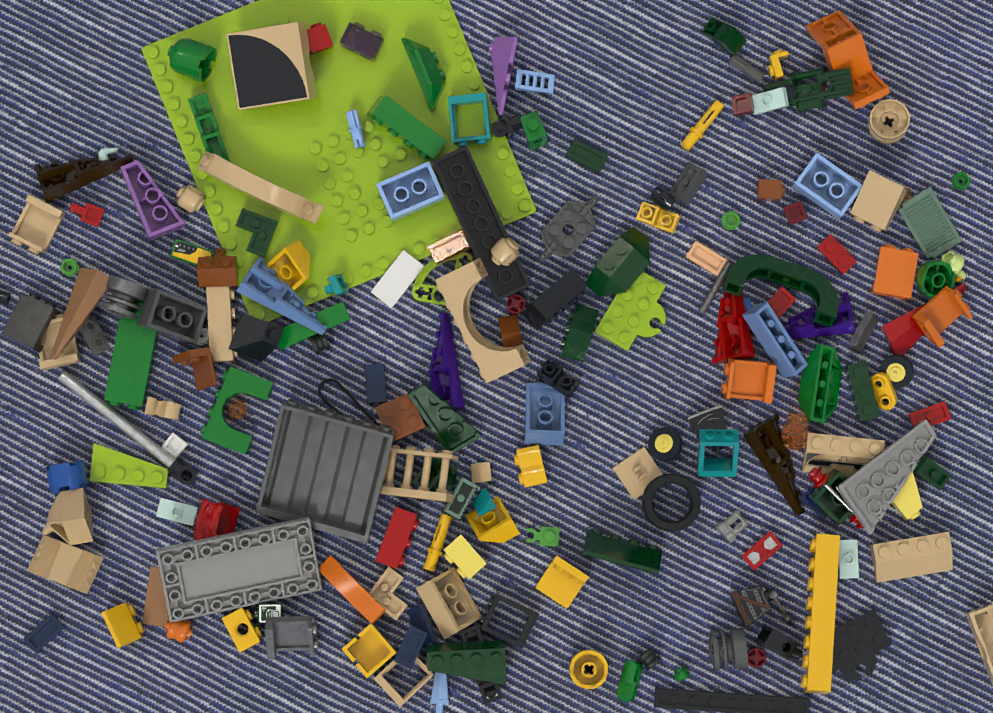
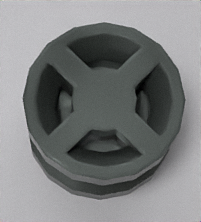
[309,334,330,355]
[637,647,662,671]

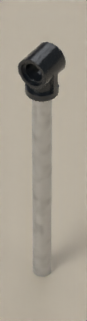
[58,371,198,485]

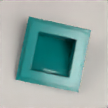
[472,487,496,516]

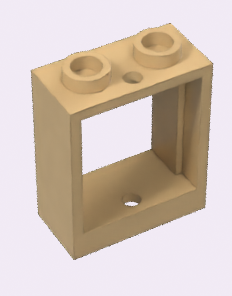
[374,653,435,707]

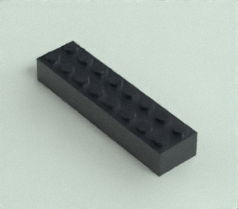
[431,145,531,302]

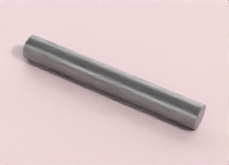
[698,261,733,314]

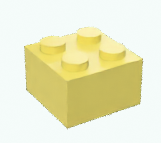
[443,535,487,579]

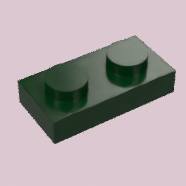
[913,455,951,490]

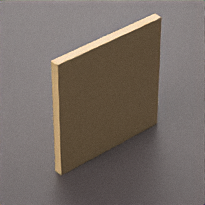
[613,447,663,500]

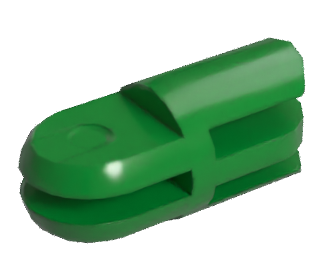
[617,660,643,702]

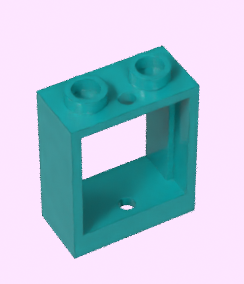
[448,92,492,147]
[697,429,739,477]

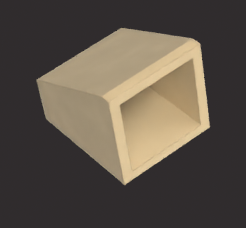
[850,170,907,233]

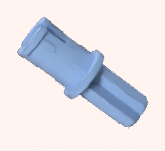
[346,110,366,149]

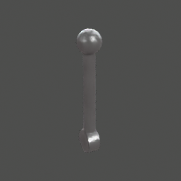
[769,590,792,623]

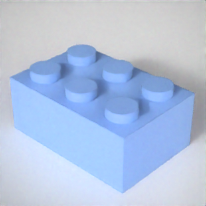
[792,153,862,219]
[376,161,445,222]

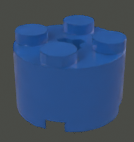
[46,460,88,493]

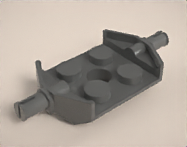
[537,195,599,263]

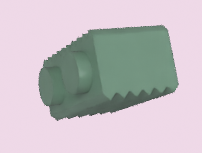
[444,477,478,519]

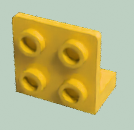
[536,555,589,608]

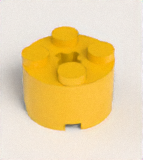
[569,650,608,689]

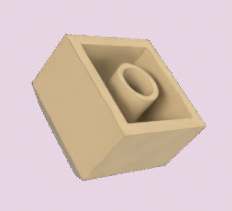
[42,488,93,545]

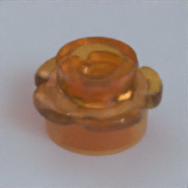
[228,401,247,420]

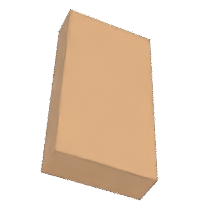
[686,240,728,277]

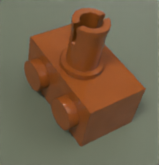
[197,248,239,287]

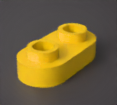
[871,372,897,410]

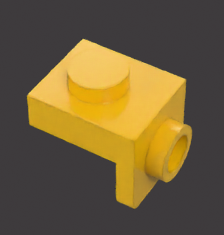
[767,49,789,81]

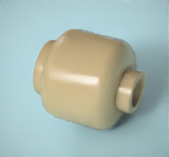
[176,185,206,213]
[491,237,520,266]

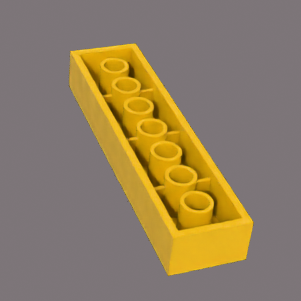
[801,534,840,694]

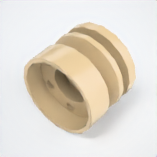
[868,99,910,144]

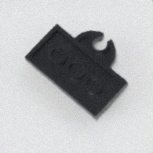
[832,610,892,681]

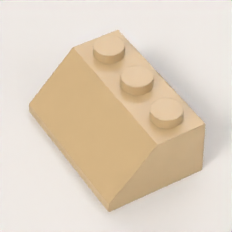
[416,567,482,639]

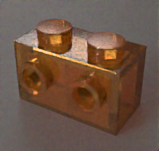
[781,414,808,450]

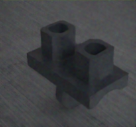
[491,114,522,139]

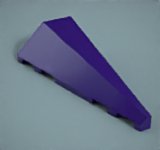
[428,313,465,411]

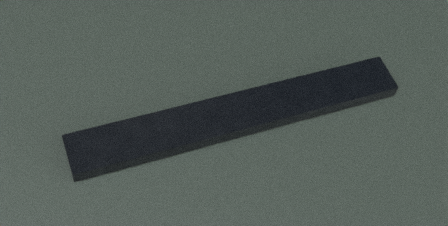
[654,688,810,713]

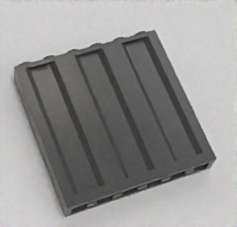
[255,399,397,544]

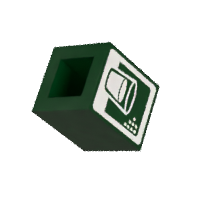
[255,603,283,623]

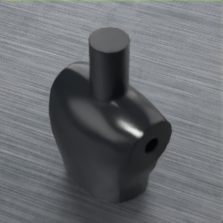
[650,186,676,211]

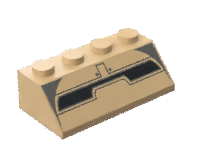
[802,433,885,477]

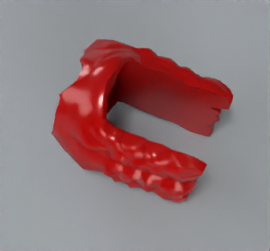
[193,499,239,541]

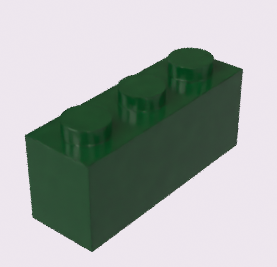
[844,361,880,423]

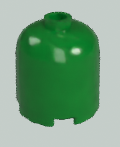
[168,38,217,82]

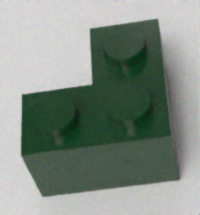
[560,304,599,362]

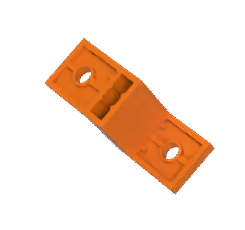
[805,10,890,109]

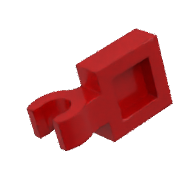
[69,203,105,228]

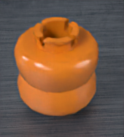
[164,618,193,643]

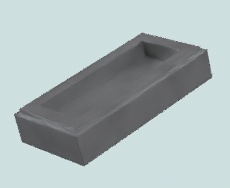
[849,311,879,353]

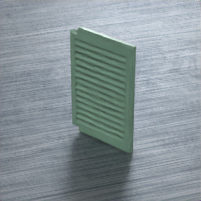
[898,186,962,259]

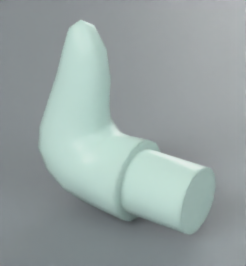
[98,148,118,161]

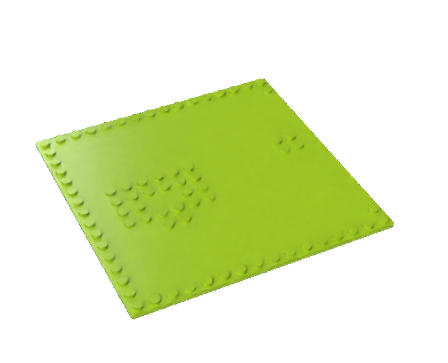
[142,0,536,322]

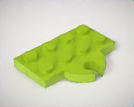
[594,272,666,352]

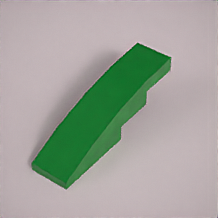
[188,92,231,163]
[278,302,350,351]

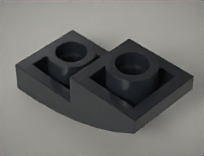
[537,360,580,398]

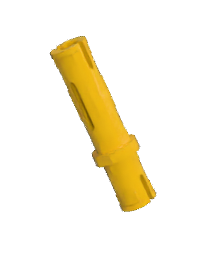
[680,100,724,151]
[423,513,453,572]

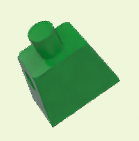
[519,111,548,151]

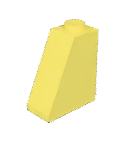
[892,470,923,520]

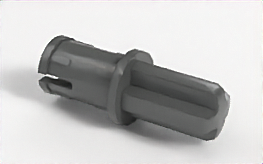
[729,55,765,84]

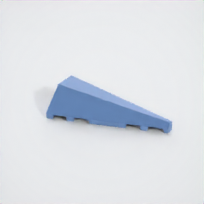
[236,256,328,335]

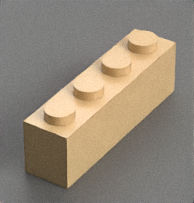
[206,286,238,363]

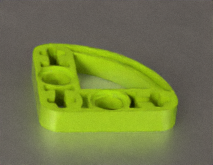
[412,252,473,306]

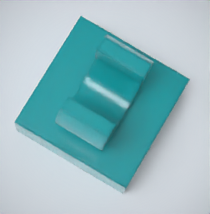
[324,274,349,295]

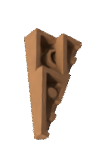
[50,268,109,360]

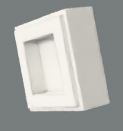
[161,432,188,459]

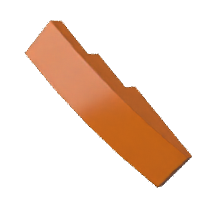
[319,555,386,624]

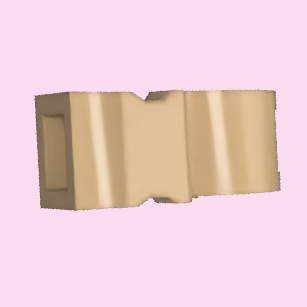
[144,397,182,420]

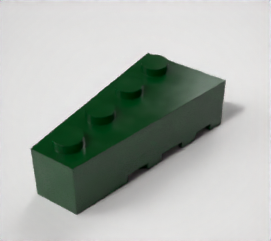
[426,640,506,685]

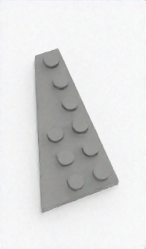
[836,419,937,535]

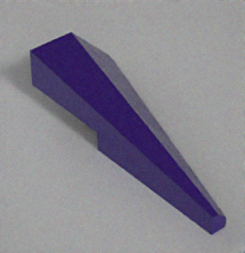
[758,292,856,343]

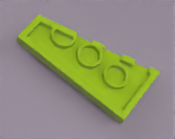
[90,443,169,488]

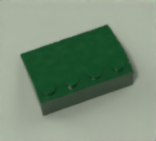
[581,529,662,574]

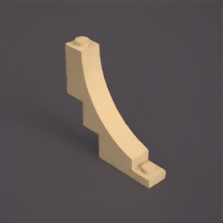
[198,151,324,224]

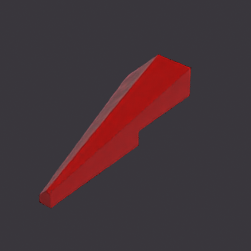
[712,262,755,364]
[880,283,966,355]

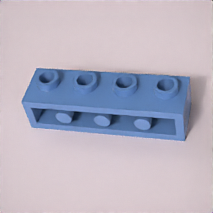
[742,302,808,378]

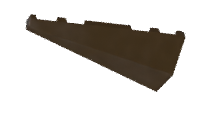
[34,154,134,203]
[743,414,805,515]

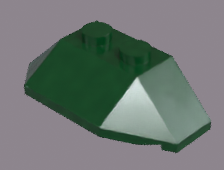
[586,226,650,297]

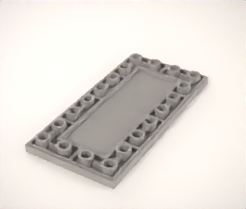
[156,517,322,623]

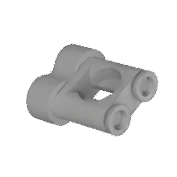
[715,510,749,544]

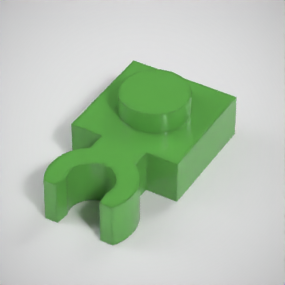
[526,526,559,547]

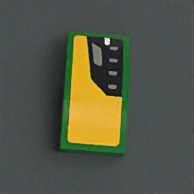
[169,239,214,266]

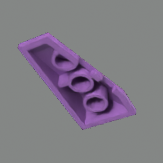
[489,37,518,118]

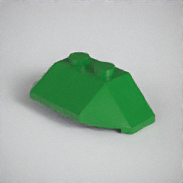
[401,37,446,112]
[798,344,842,423]

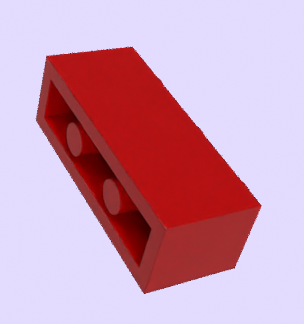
[375,507,420,569]

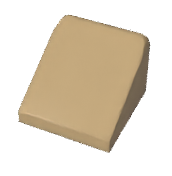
[471,462,492,483]

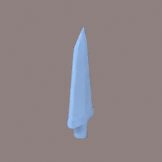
[430,672,449,713]

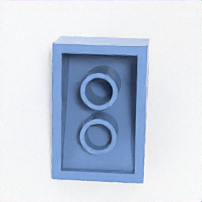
[524,383,565,446]

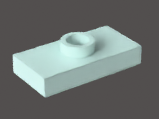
[752,87,789,115]
[156,498,198,526]
[838,540,859,579]

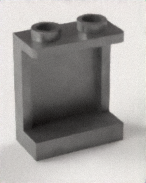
[265,616,318,659]

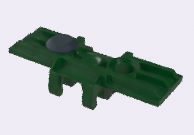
[763,66,854,113]

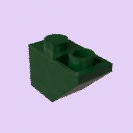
[701,17,747,56]

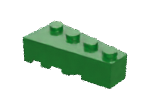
[367,95,447,161]

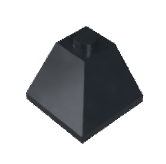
[229,313,284,362]

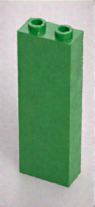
[104,294,159,410]

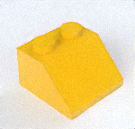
[101,602,145,648]

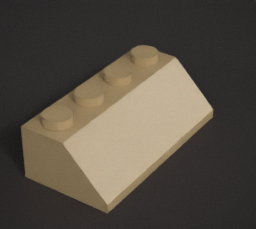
[870,532,953,583]

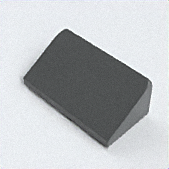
[668,162,707,206]

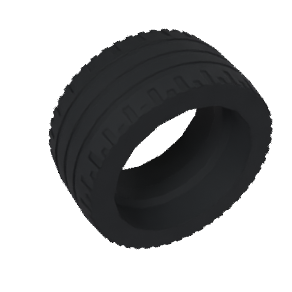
[642,473,701,532]

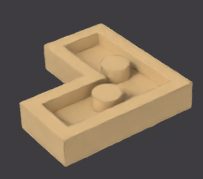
[369,566,408,620]

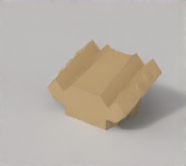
[27,534,104,594]

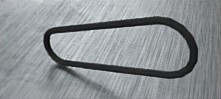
[318,378,376,425]

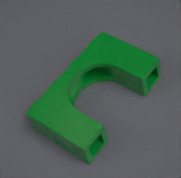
[201,366,275,455]

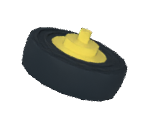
[879,354,914,389]
[648,427,683,462]

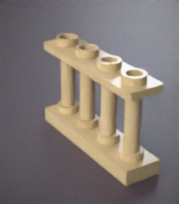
[381,445,459,503]

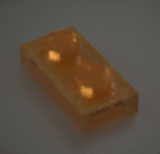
[427,230,470,265]

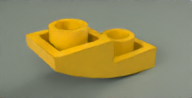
[636,202,681,234]

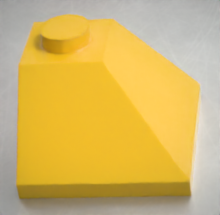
[266,240,311,291]
[465,496,520,543]

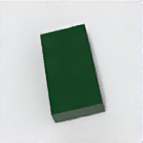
[566,139,608,174]

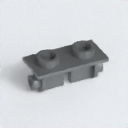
[80,314,110,356]

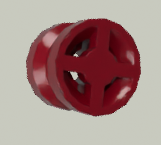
[506,294,525,315]
[747,648,766,668]

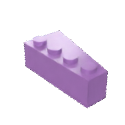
[120,160,185,241]

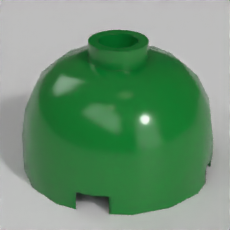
[916,260,956,298]

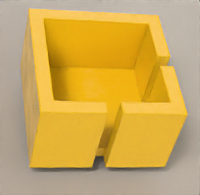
[342,624,397,678]

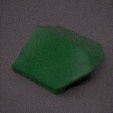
[413,451,457,492]

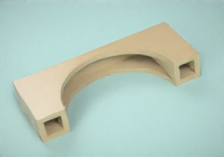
[435,258,531,383]

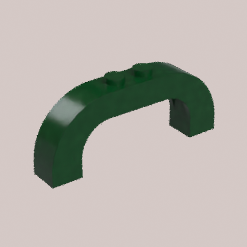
[722,254,839,327]

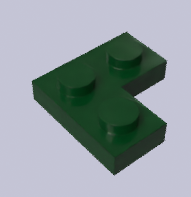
[235,208,279,258]

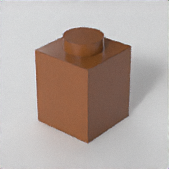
[757,179,785,202]

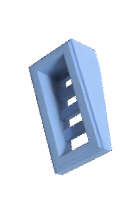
[515,69,555,94]

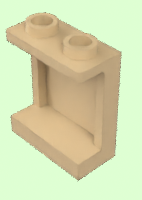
[8,194,65,255]
[39,314,81,370]

